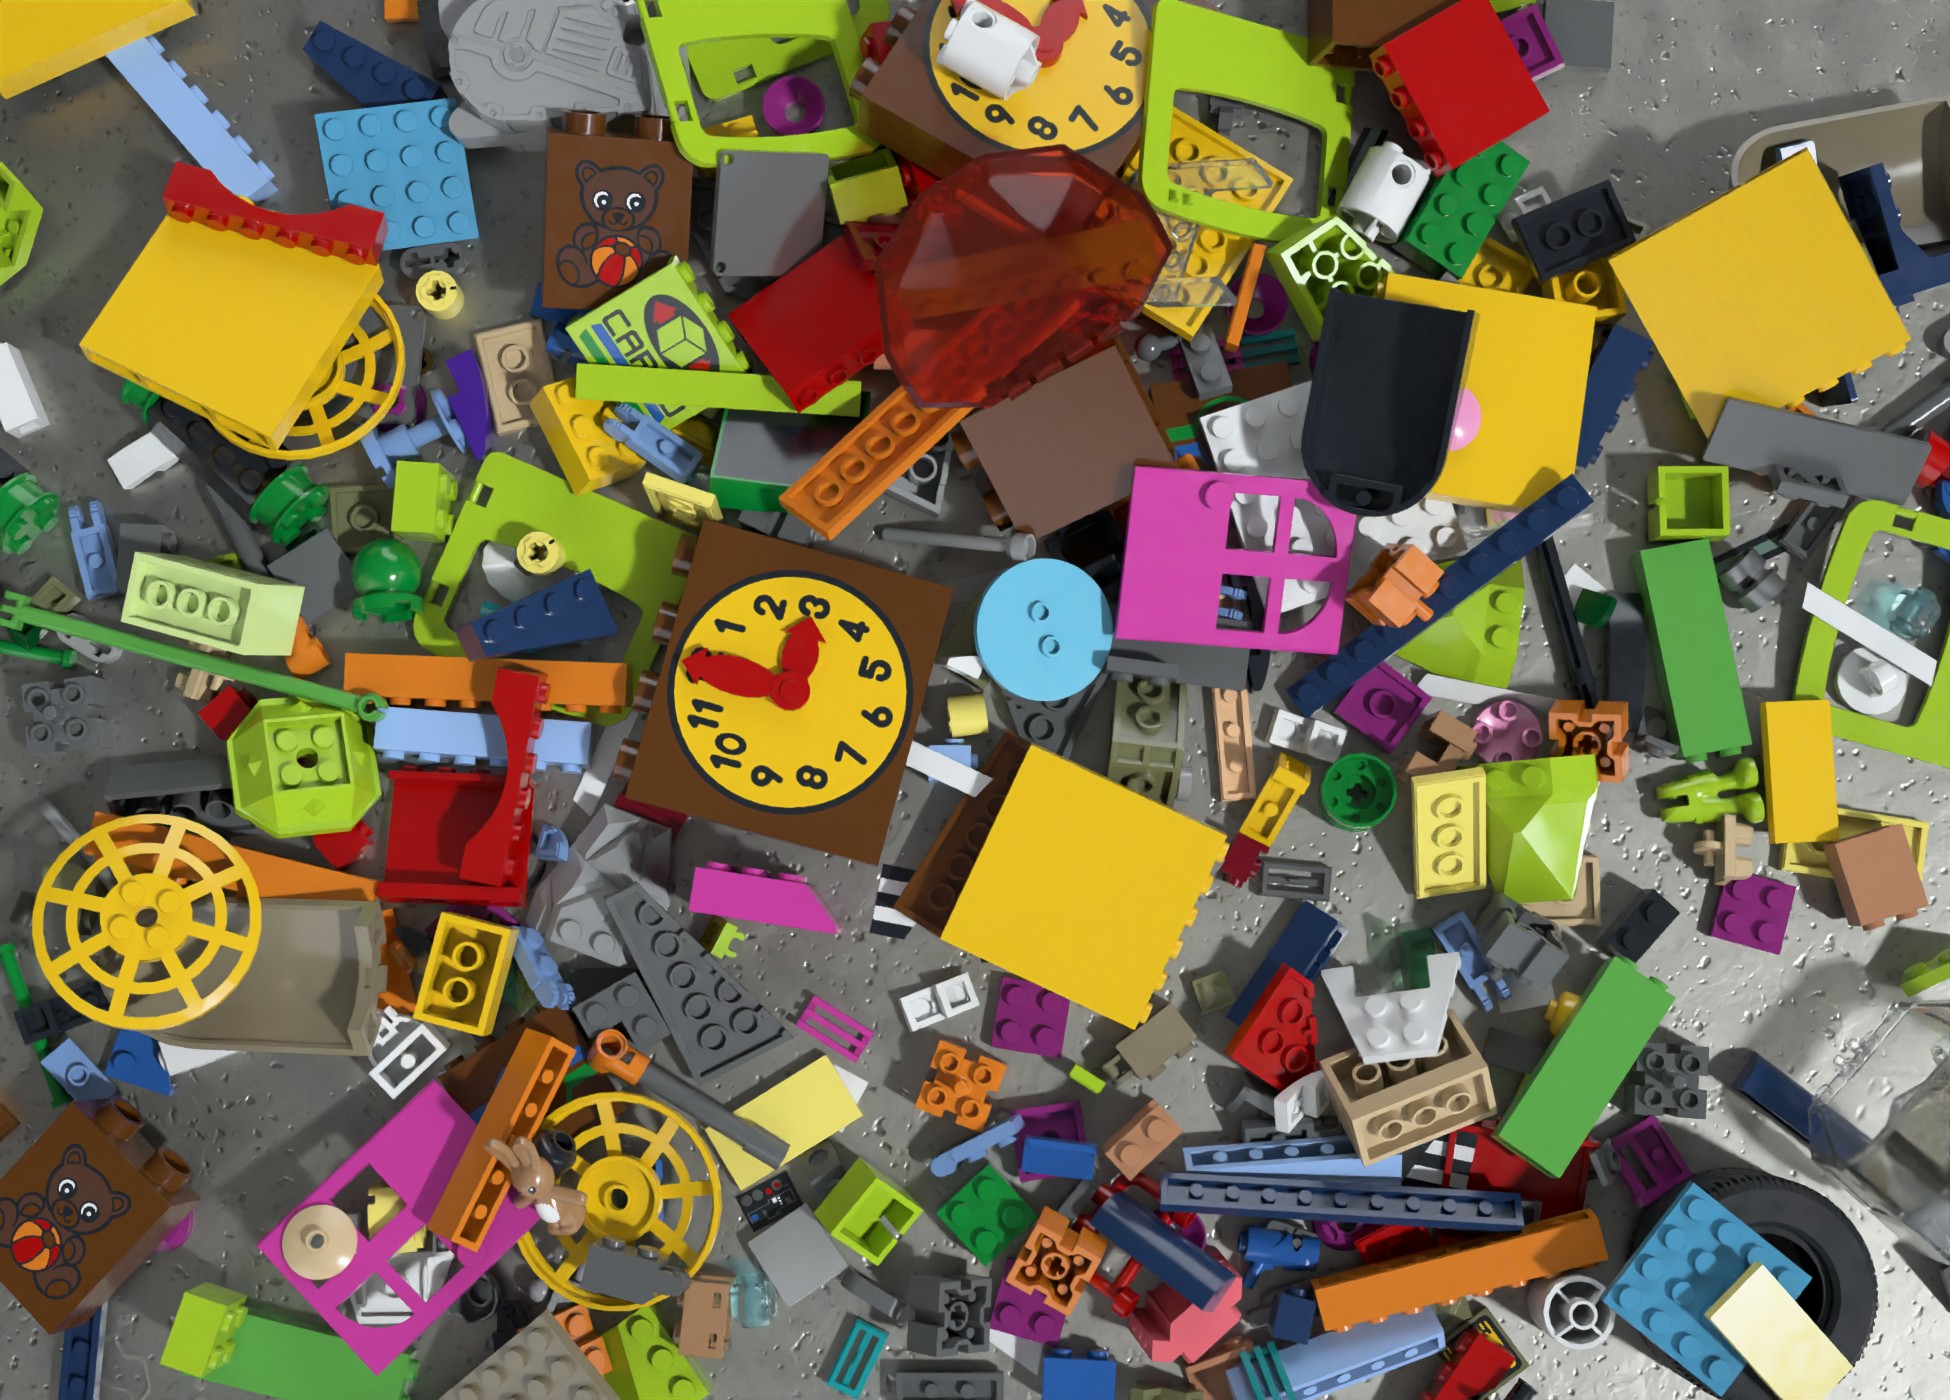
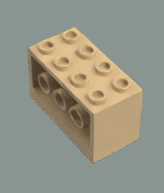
[1320,1008,1498,1167]

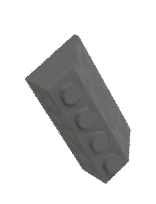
[103,756,264,837]

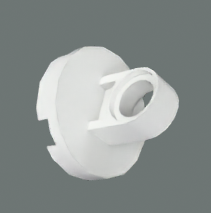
[1833,646,1907,716]

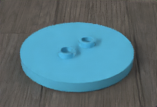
[973,558,1113,701]

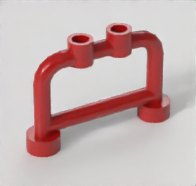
[1072,1172,1198,1319]

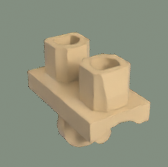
[174,640,235,703]
[1693,814,1753,886]

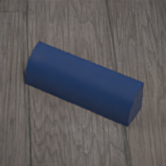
[1226,900,1349,1027]
[1731,1052,1873,1175]
[1089,1191,1237,1313]

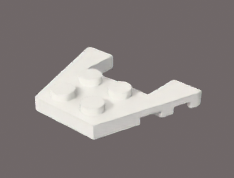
[1321,951,1461,1065]
[346,1213,455,1324]

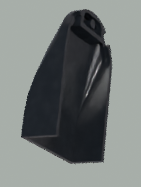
[1301,287,1480,517]

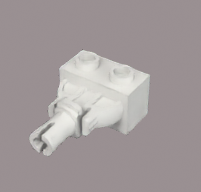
[368,1005,451,1100]

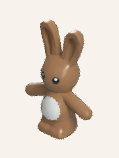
[484,1136,588,1235]

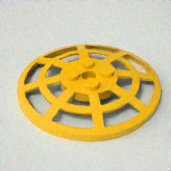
[208,294,406,460]
[32,814,262,1031]
[517,1091,722,1311]

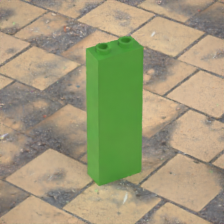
[1631,538,1752,764]
[1491,956,1676,1178]
[182,1306,420,1400]

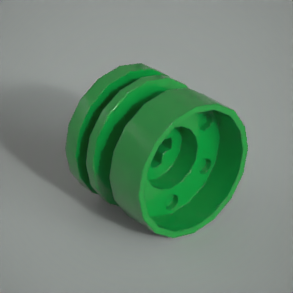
[1318,753,1397,833]

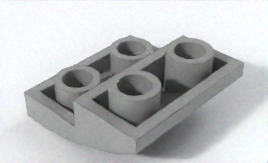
[748,1202,849,1307]

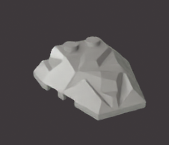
[525,803,672,970]

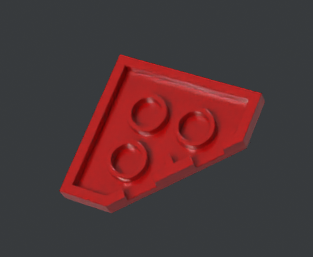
[1223,963,1320,1092]

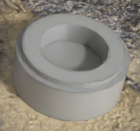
[1175,766,1193,802]

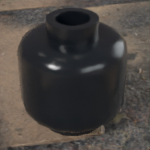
[532,1128,577,1182]

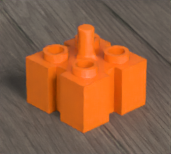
[1344,543,1444,628]
[1548,700,1629,783]
[915,1038,1007,1133]
[1005,1206,1108,1317]

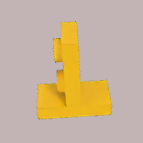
[1239,751,1312,847]

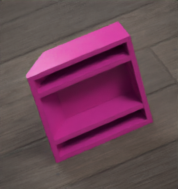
[688,861,843,934]

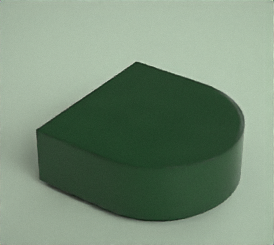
[1574,588,1618,629]
[6,617,49,651]

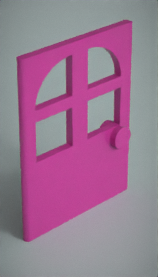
[1115,465,1356,655]
[256,1079,542,1376]

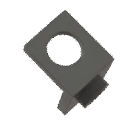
[1632,705,1679,759]
[1587,1137,1623,1187]
[798,1138,847,1201]

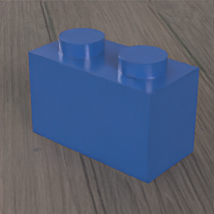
[1041,1346,1116,1400]

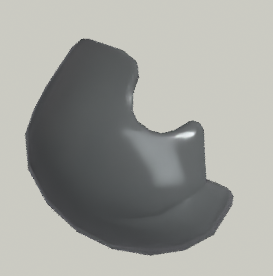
[446,1271,502,1324]

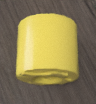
[416,270,464,320]
[517,531,566,577]
[946,691,989,738]

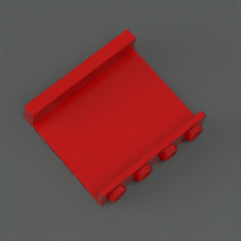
[376,766,536,908]

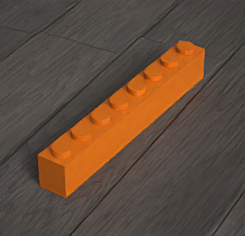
[343,653,633,714]
[84,811,384,901]
[1311,1208,1608,1333]

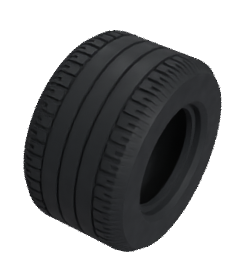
[1625,1167,1878,1400]

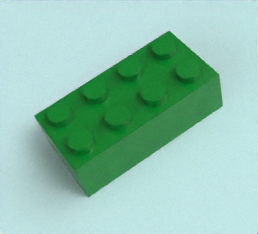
[1391,141,1530,280]

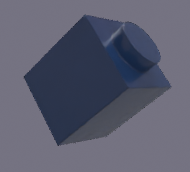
[1267,1285,1317,1345]

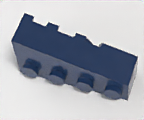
[303,21,448,108]
[1576,323,1654,469]
[454,569,619,662]

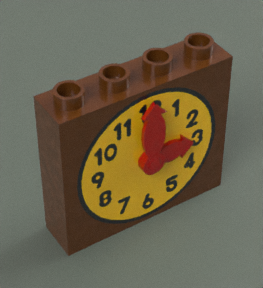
[849,0,1218,238]
[612,519,954,867]

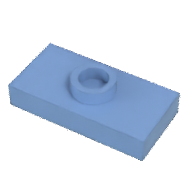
[40,1038,118,1102]

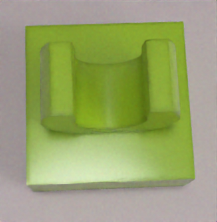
[699,915,746,959]

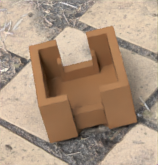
[1393,710,1478,786]
[673,1271,736,1359]

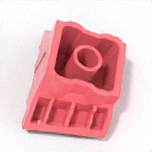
[1127,1246,1242,1363]

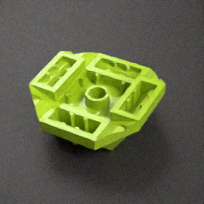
[226,696,381,839]

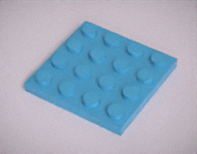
[314,98,479,251]
[1599,1181,1812,1397]

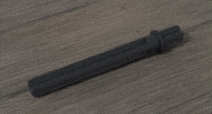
[1535,535,1600,709]

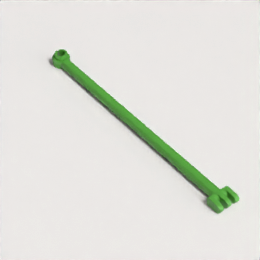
[0,590,389,723]

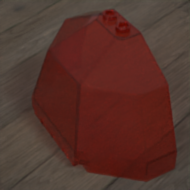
[874,144,1174,408]

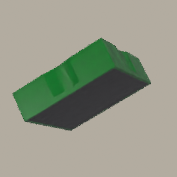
[710,391,871,523]

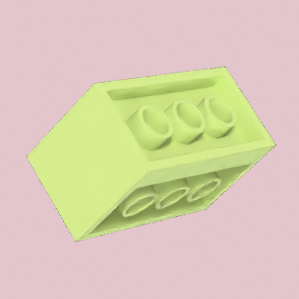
[121,552,305,656]

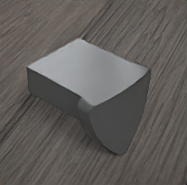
[1224,1071,1281,1117]

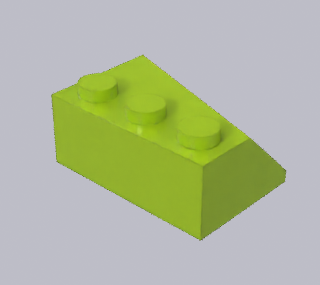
[1265,215,1396,342]
[599,1303,714,1400]

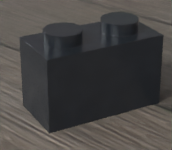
[1597,889,1680,964]

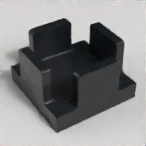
[1043,509,1125,588]

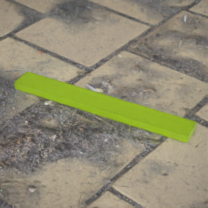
[575,363,862,417]

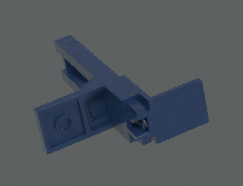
[1816,162,1950,407]

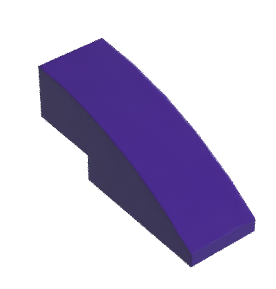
[446,349,493,464]

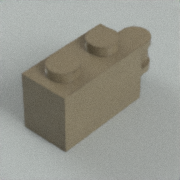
[1100,1001,1197,1088]

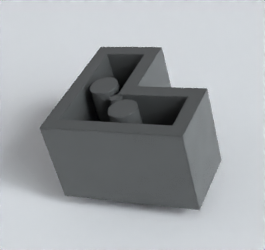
[572,970,671,1052]

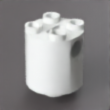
[936,0,1042,101]
[1336,141,1432,244]
[1525,1269,1616,1350]

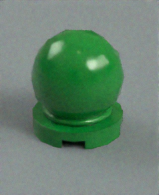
[350,538,425,624]

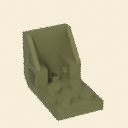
[1105,678,1187,808]

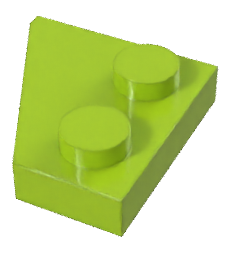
[1900,948,1950,998]

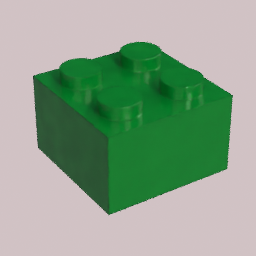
[936,1160,1038,1267]

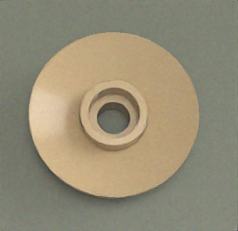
[282,1205,358,1280]

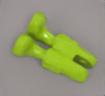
[1655,757,1765,824]

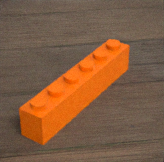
[426,1028,577,1253]

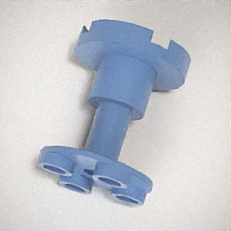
[357,388,470,489]

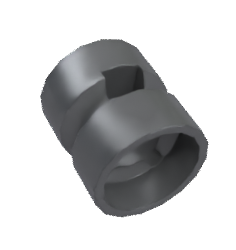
[1717,547,1786,614]

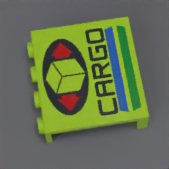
[565,254,754,430]

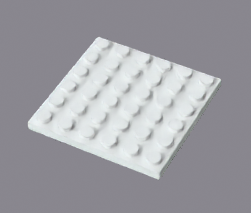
[1198,380,1468,613]

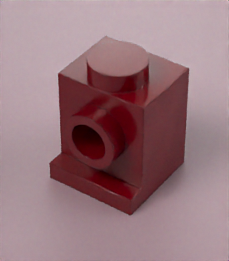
[1218,832,1271,889]

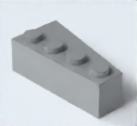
[883,423,958,519]

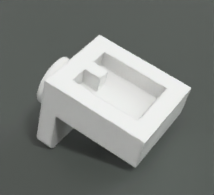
[1497,186,1552,243]

